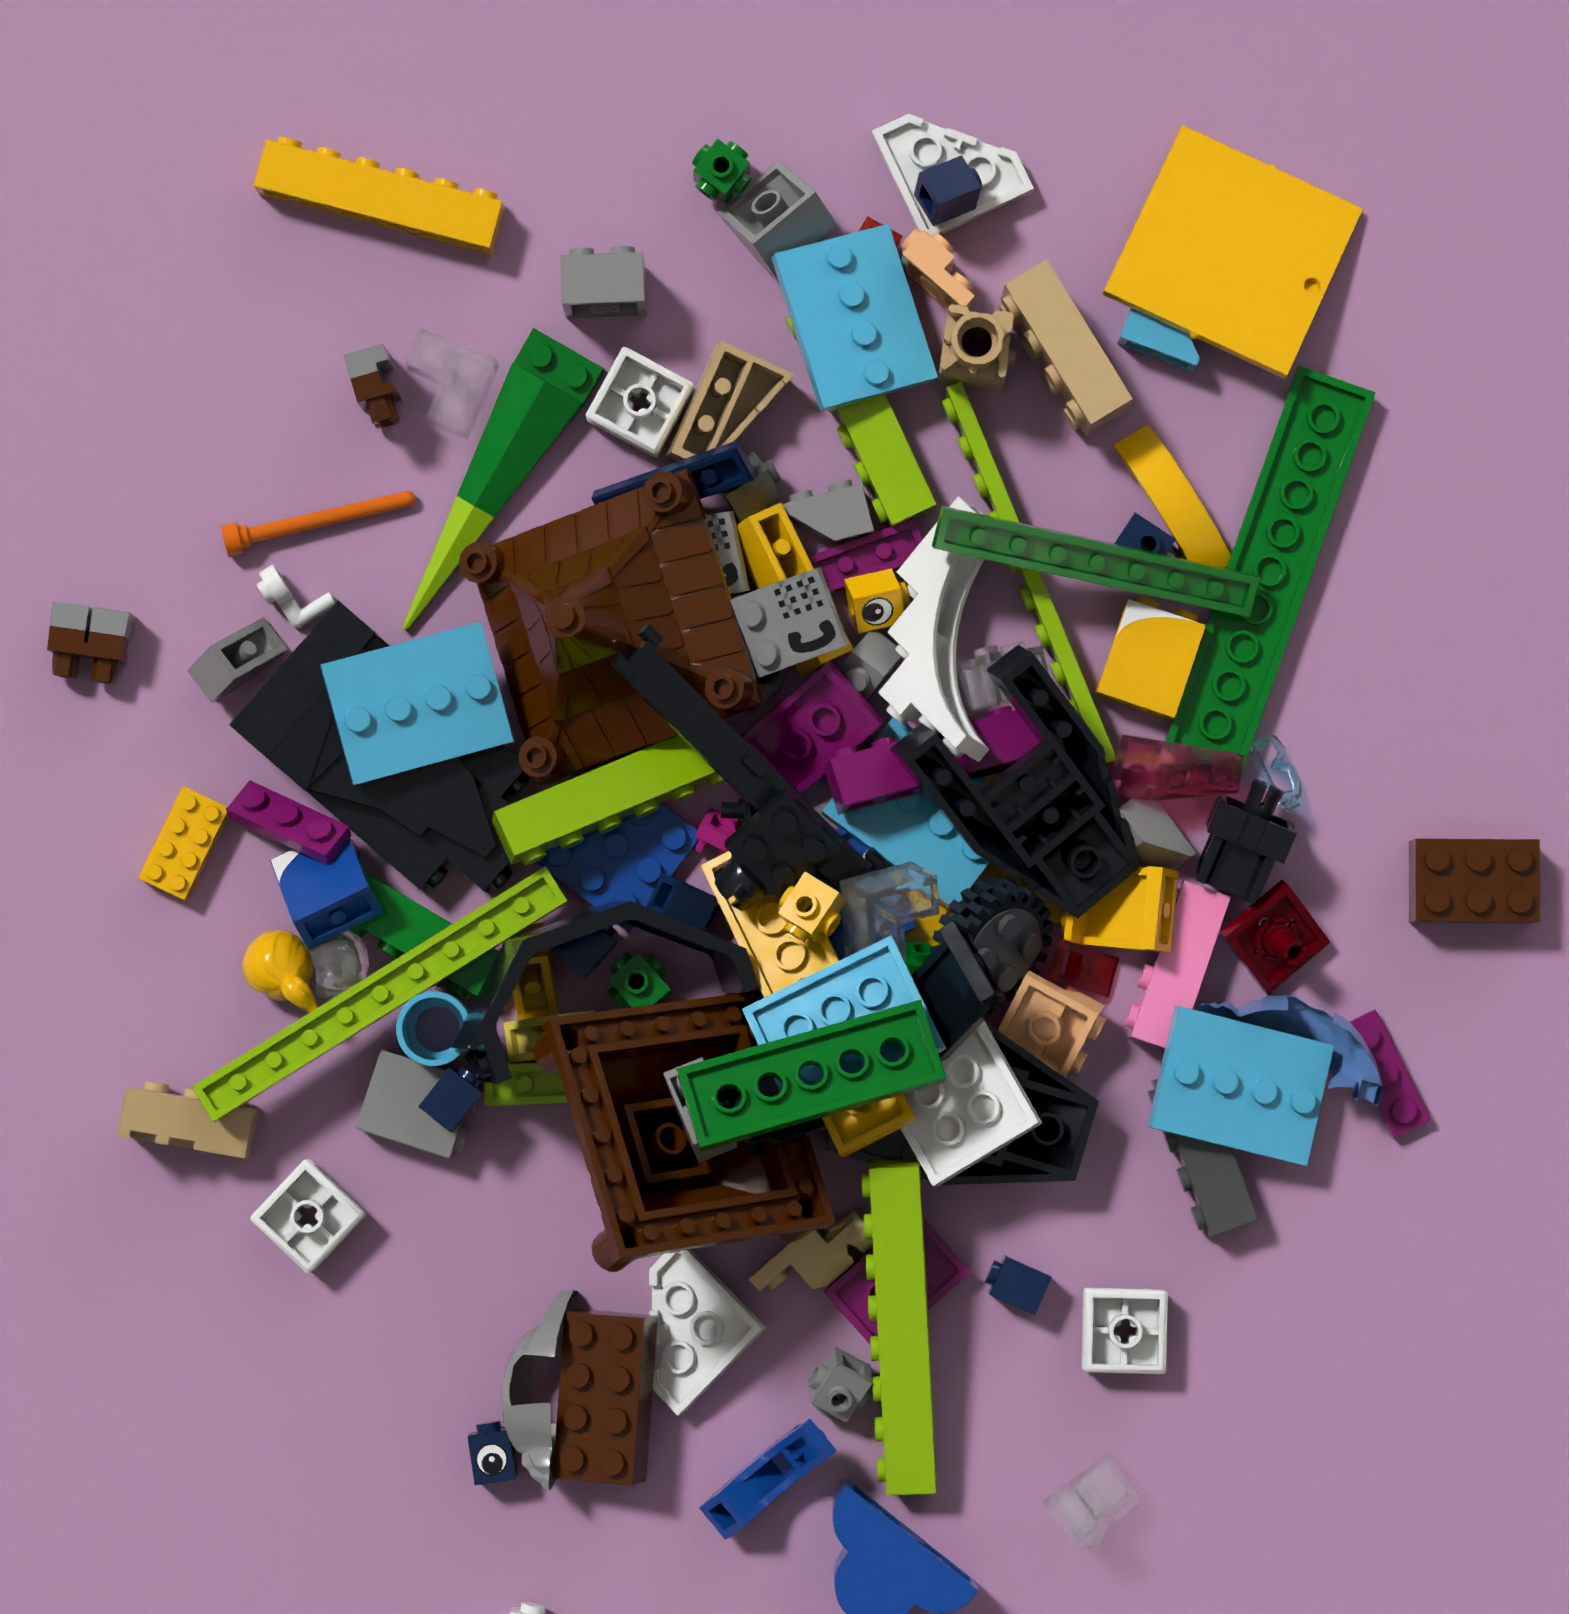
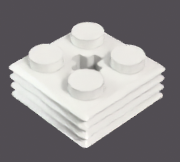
[586,347,694,457]
[250,1159,366,1274]
[1082,1288,1168,1374]

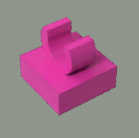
[694,807,744,857]

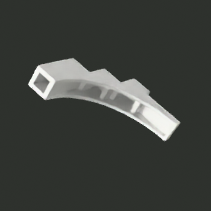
[878,496,989,762]

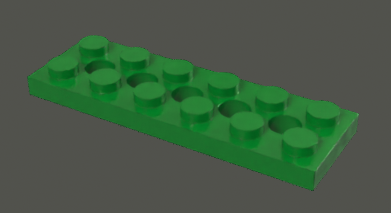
[676,999,946,1152]

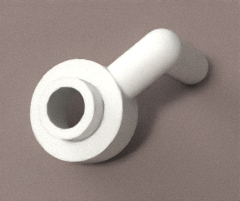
[256,564,335,628]

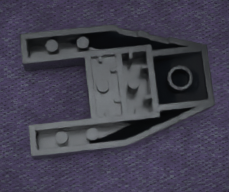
[890,644,1141,919]
[825,1025,1099,1185]

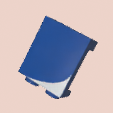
[270,837,383,949]

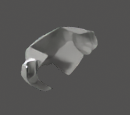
[501,1290,579,1491]

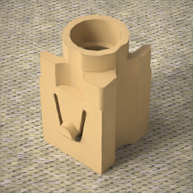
[937,304,1016,393]

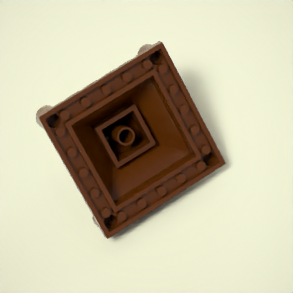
[459,469,765,785]
[533,990,836,1272]

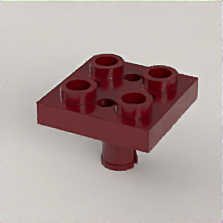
[1219,880,1331,995]

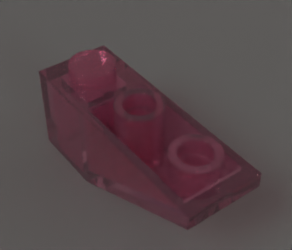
[1113,734,1244,801]

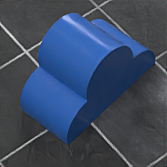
[832,1478,979,1614]

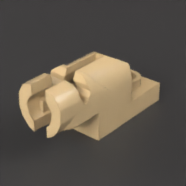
[748,1210,873,1291]

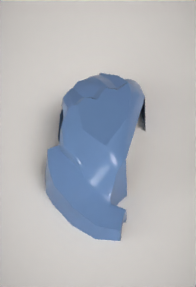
[1198,995,1383,1106]

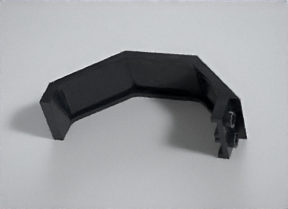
[451,901,759,1084]
[718,921,1006,1158]

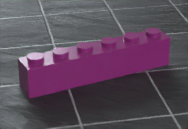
[824,706,1039,815]

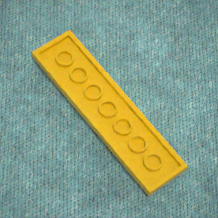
[701,851,917,1158]

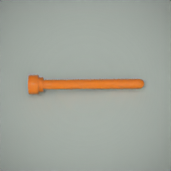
[221,491,416,557]

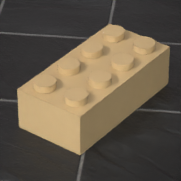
[999,259,1133,436]

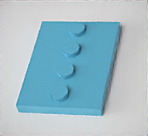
[771,224,938,412]
[320,622,514,785]
[821,717,989,912]
[742,935,947,1092]
[1147,1006,1334,1166]

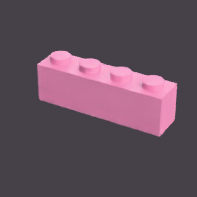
[1124,880,1231,1049]

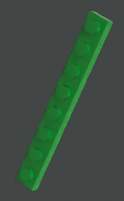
[932,506,1260,617]

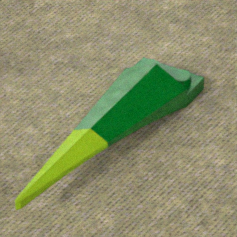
[403,328,605,630]

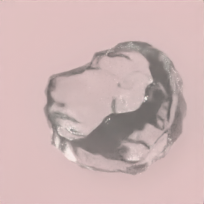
[301,931,370,999]

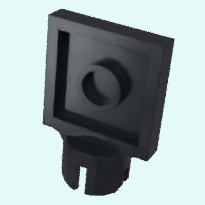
[714,788,843,911]

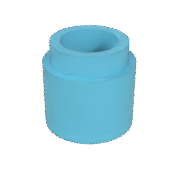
[396,991,470,1066]

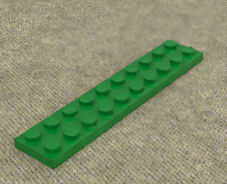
[1162,365,1376,776]

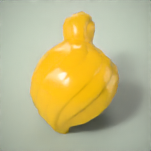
[242,929,318,1013]

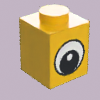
[844,568,910,634]

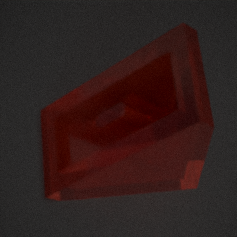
[1047,939,1120,998]

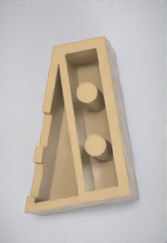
[665,340,795,461]
[116,1080,259,1159]

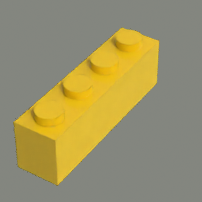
[736,503,853,677]

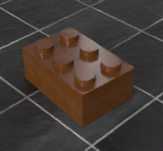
[1409,838,1540,924]

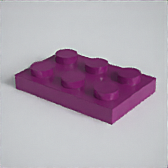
[742,660,884,794]
[824,1218,971,1344]

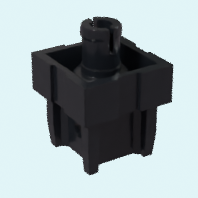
[1196,779,1297,905]

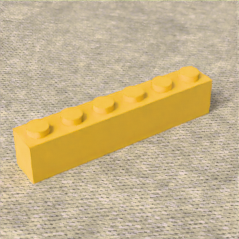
[253,137,505,255]

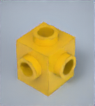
[778,872,846,944]

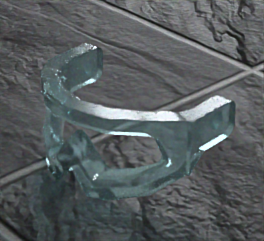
[1249,733,1302,812]

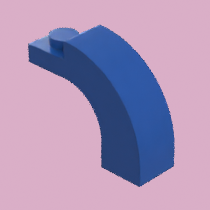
[699,1419,837,1540]

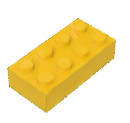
[138,786,228,901]

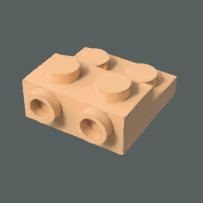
[900,228,975,311]
[998,971,1107,1078]

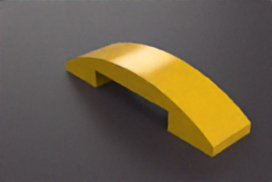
[1113,424,1231,568]

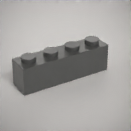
[1148,1078,1258,1237]

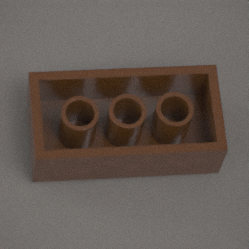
[553,1309,658,1486]

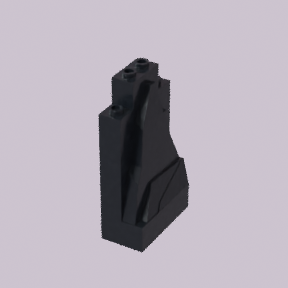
[229,600,530,893]

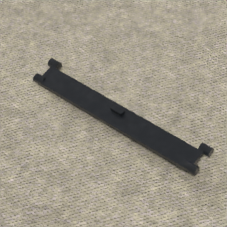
[610,622,888,904]

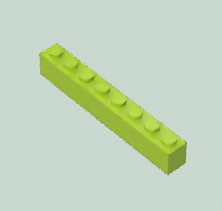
[862,1159,937,1496]

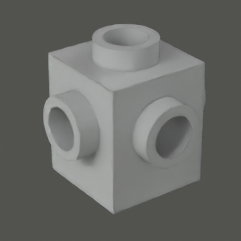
[807,1346,872,1422]

